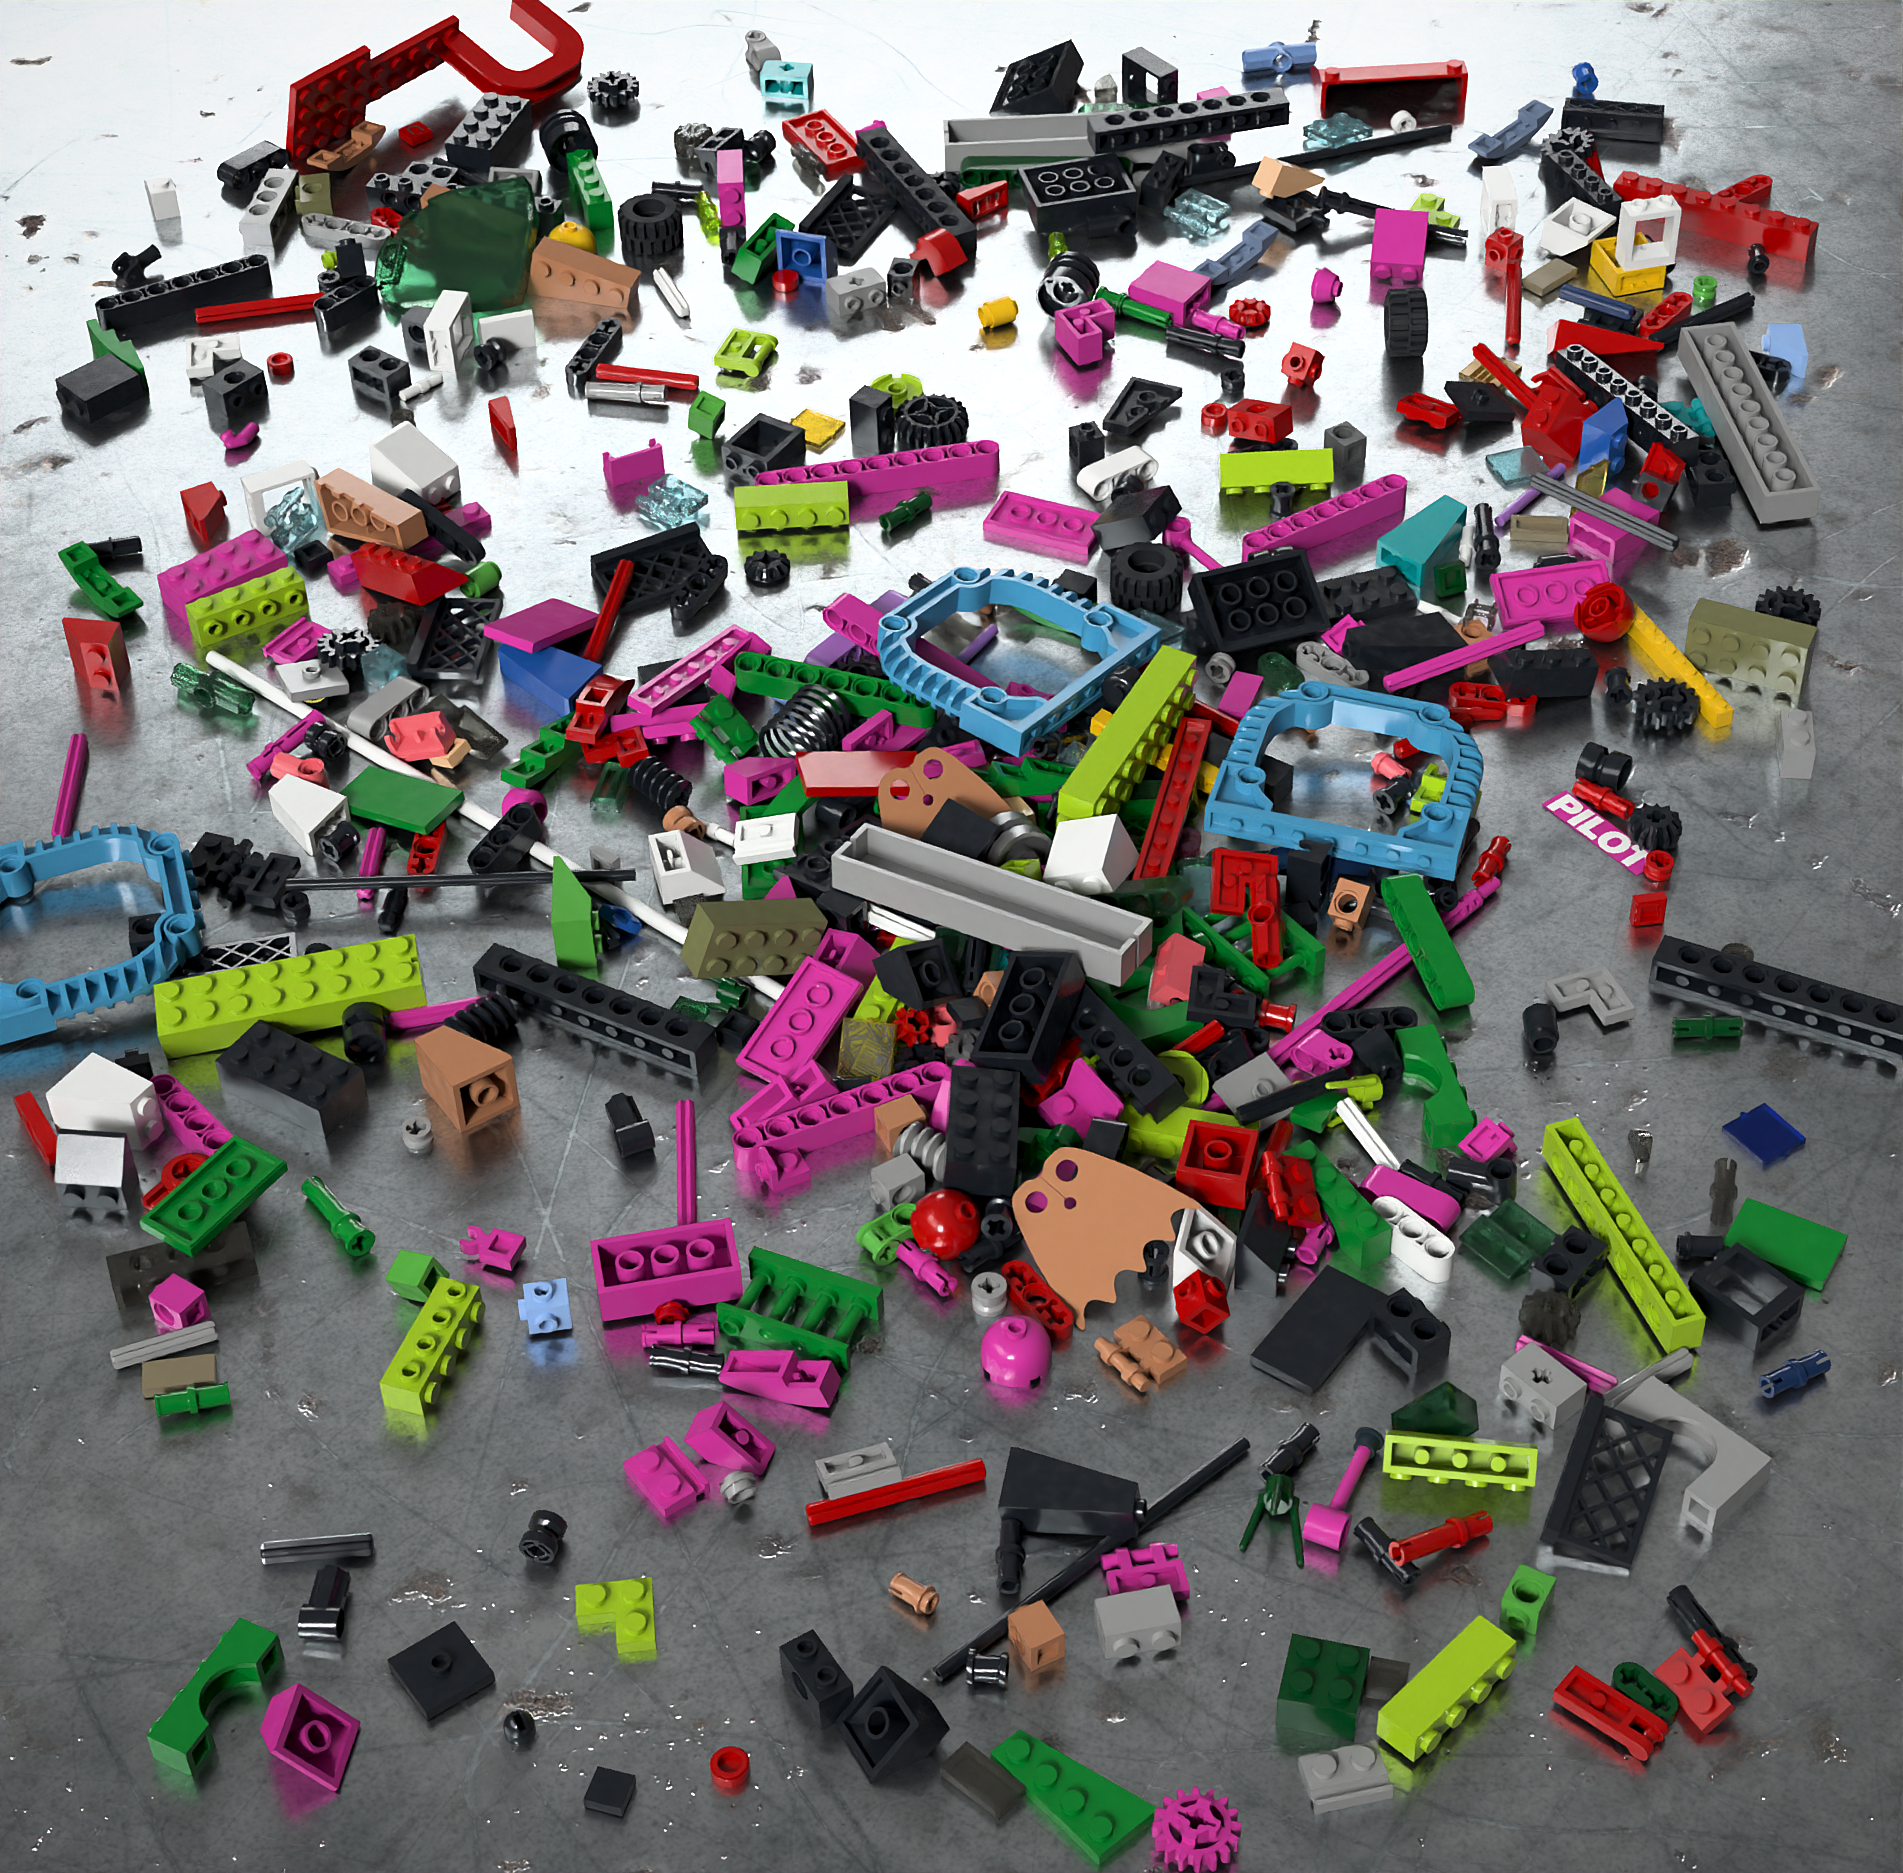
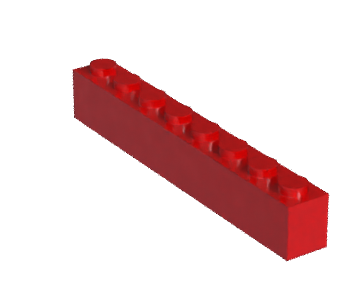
[1613,171,1819,263]

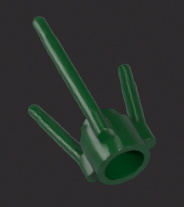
[682,977,750,1014]
[1239,1474,1305,1565]

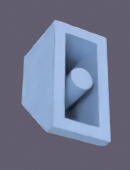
[1761,324,1808,378]

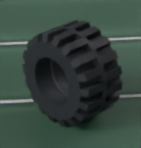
[617,193,684,254]
[1384,288,1429,357]
[1110,541,1183,614]

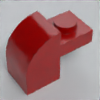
[908,228,968,277]

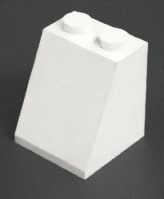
[368,421,461,505]
[1043,814,1139,896]
[46,1052,165,1151]

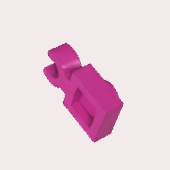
[459,1226,527,1271]

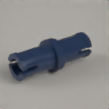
[1758,1349,1831,1398]

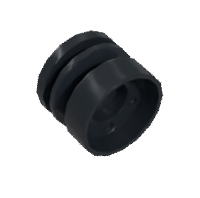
[539,109,598,177]
[1036,251,1100,320]

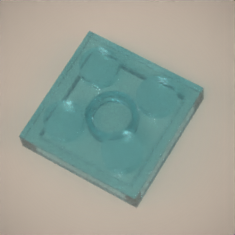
[1303,113,1373,149]

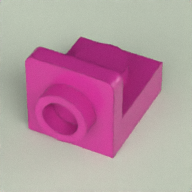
[1321,614,1365,657]
[1458,1116,1518,1163]
[755,1146,811,1193]

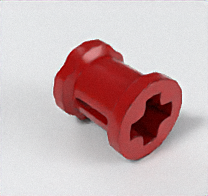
[1258,998,1297,1033]

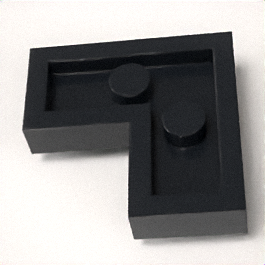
[1186,965,1256,1029]

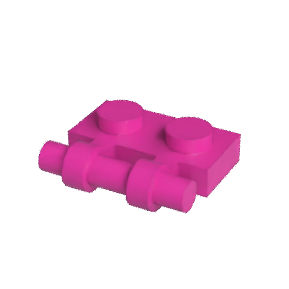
[1101,1541,1190,1601]

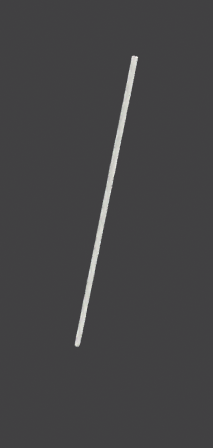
[206,650,785,1001]

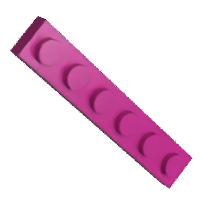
[327,501,492,586]
[627,624,750,718]

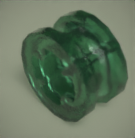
[743,161,761,183]

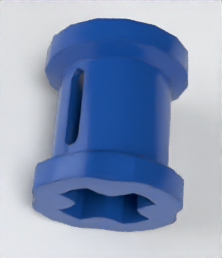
[1572,62,1599,94]

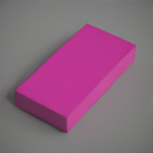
[1217,671,1264,721]

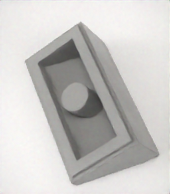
[488,167,542,194]

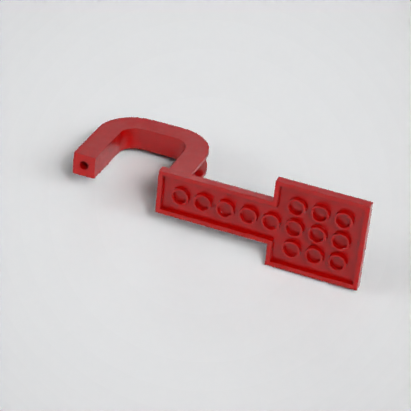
[285,0,584,162]

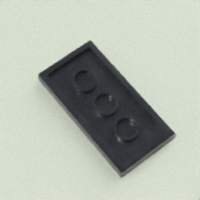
[878,798,1002,930]
[1250,1264,1389,1396]

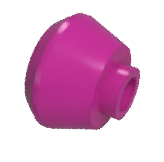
[1311,267,1343,303]

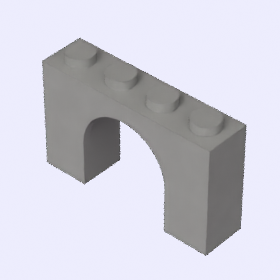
[1596,1375,1772,1533]

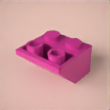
[813,928,881,1011]

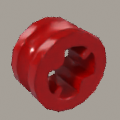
[1643,850,1675,882]

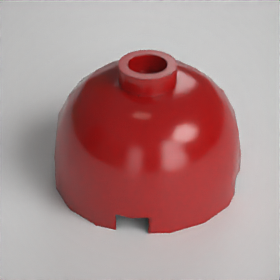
[1573,582,1635,643]
[910,1188,982,1261]

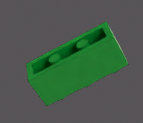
[731,212,796,284]

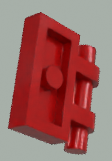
[1261,1151,1323,1229]
[1652,1629,1754,1735]

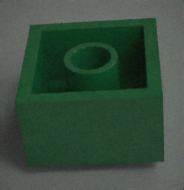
[1276,1633,1370,1741]

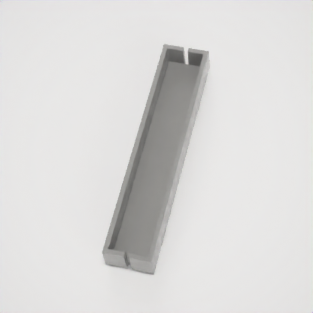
[943,111,1196,173]
[831,823,1153,987]

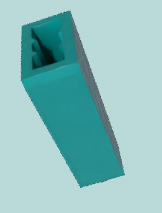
[1376,494,1467,587]

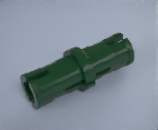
[879,491,933,532]
[1672,1014,1743,1040]

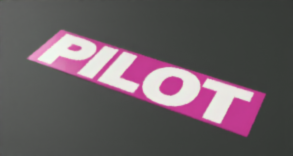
[1541,790,1649,876]

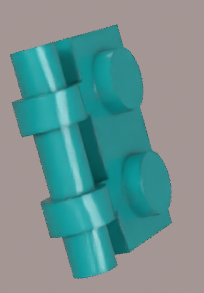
[1657,398,1715,437]

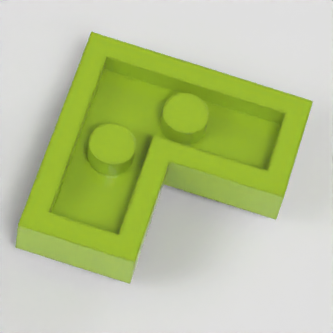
[1409,192,1460,228]
[575,1577,657,1653]

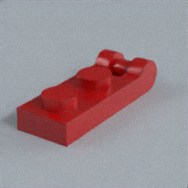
[1552,1665,1669,1761]

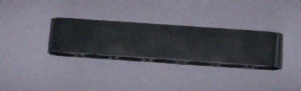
[95,254,272,331]

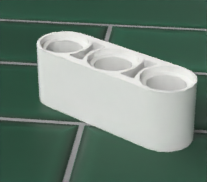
[1077,446,1159,501]
[1372,1196,1455,1283]

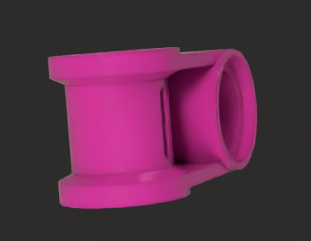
[1289,1029,1353,1078]

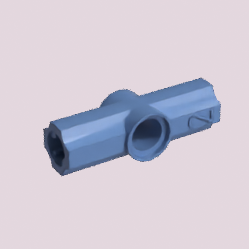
[1241,41,1317,73]

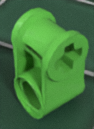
[856,1203,919,1266]

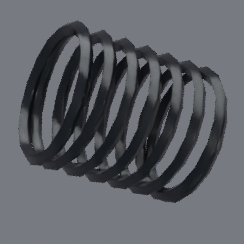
[758,684,851,776]

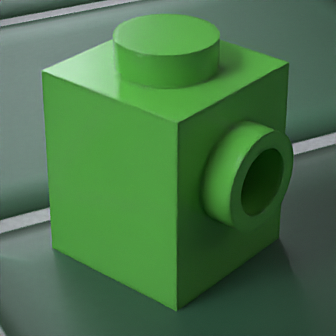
[384,1249,450,1303]

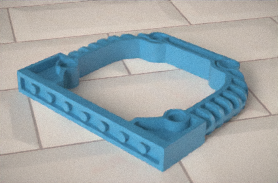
[877,566,1162,758]
[1203,680,1484,881]
[0,822,206,1045]

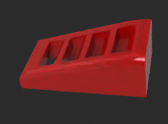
[956,180,1009,222]
[488,396,517,451]

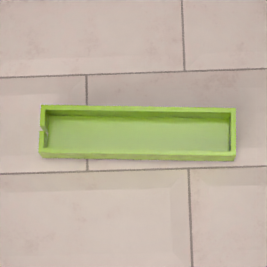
[1055,645,1199,833]
[153,934,428,1060]

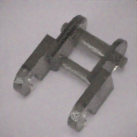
[1462,598,1499,632]

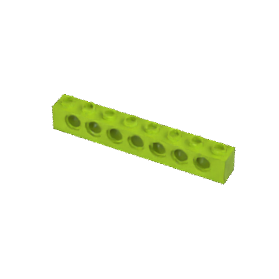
[1542,1117,1706,1355]

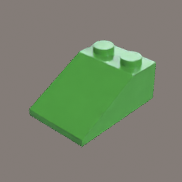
[551,856,603,969]

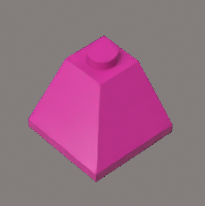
[260,1683,360,1791]

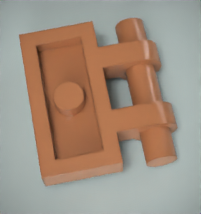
[1094,1314,1188,1392]

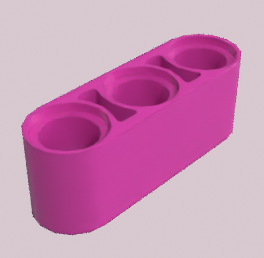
[1356,1165,1461,1235]

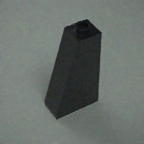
[1342,612,1469,670]
[998,1447,1147,1537]

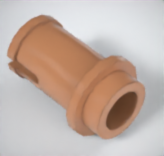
[888,1571,939,1614]

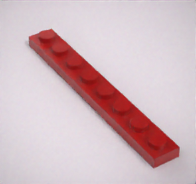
[1132,717,1212,895]

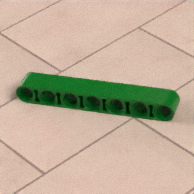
[734,652,937,729]

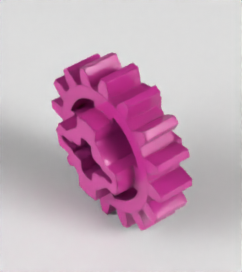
[1152,1786,1241,1873]

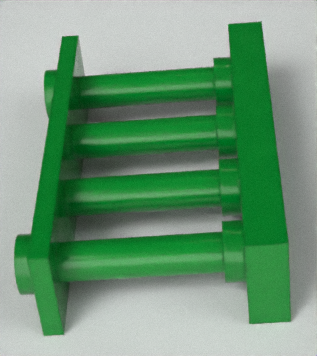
[1182,887,1326,1003]
[716,1246,884,1373]

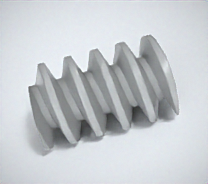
[892,1121,945,1182]

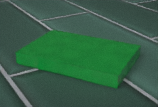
[1723,1197,1848,1291]

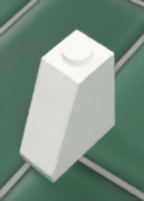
[268,773,351,856]

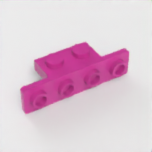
[610,703,715,746]
[842,709,926,751]

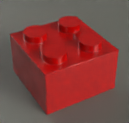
[1176,1119,1259,1210]

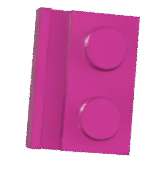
[263,617,332,665]
[623,1436,710,1518]

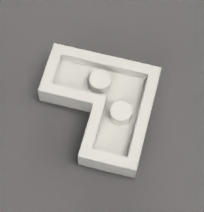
[186,334,241,378]

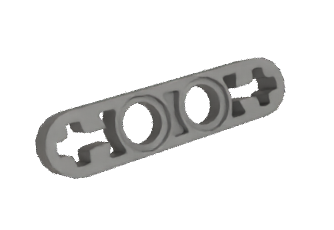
[302,213,392,251]

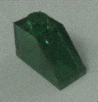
[1391,1381,1479,1437]

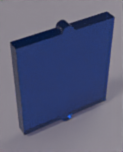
[1722,1103,1806,1167]

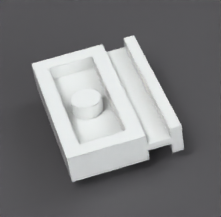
[733,813,799,866]

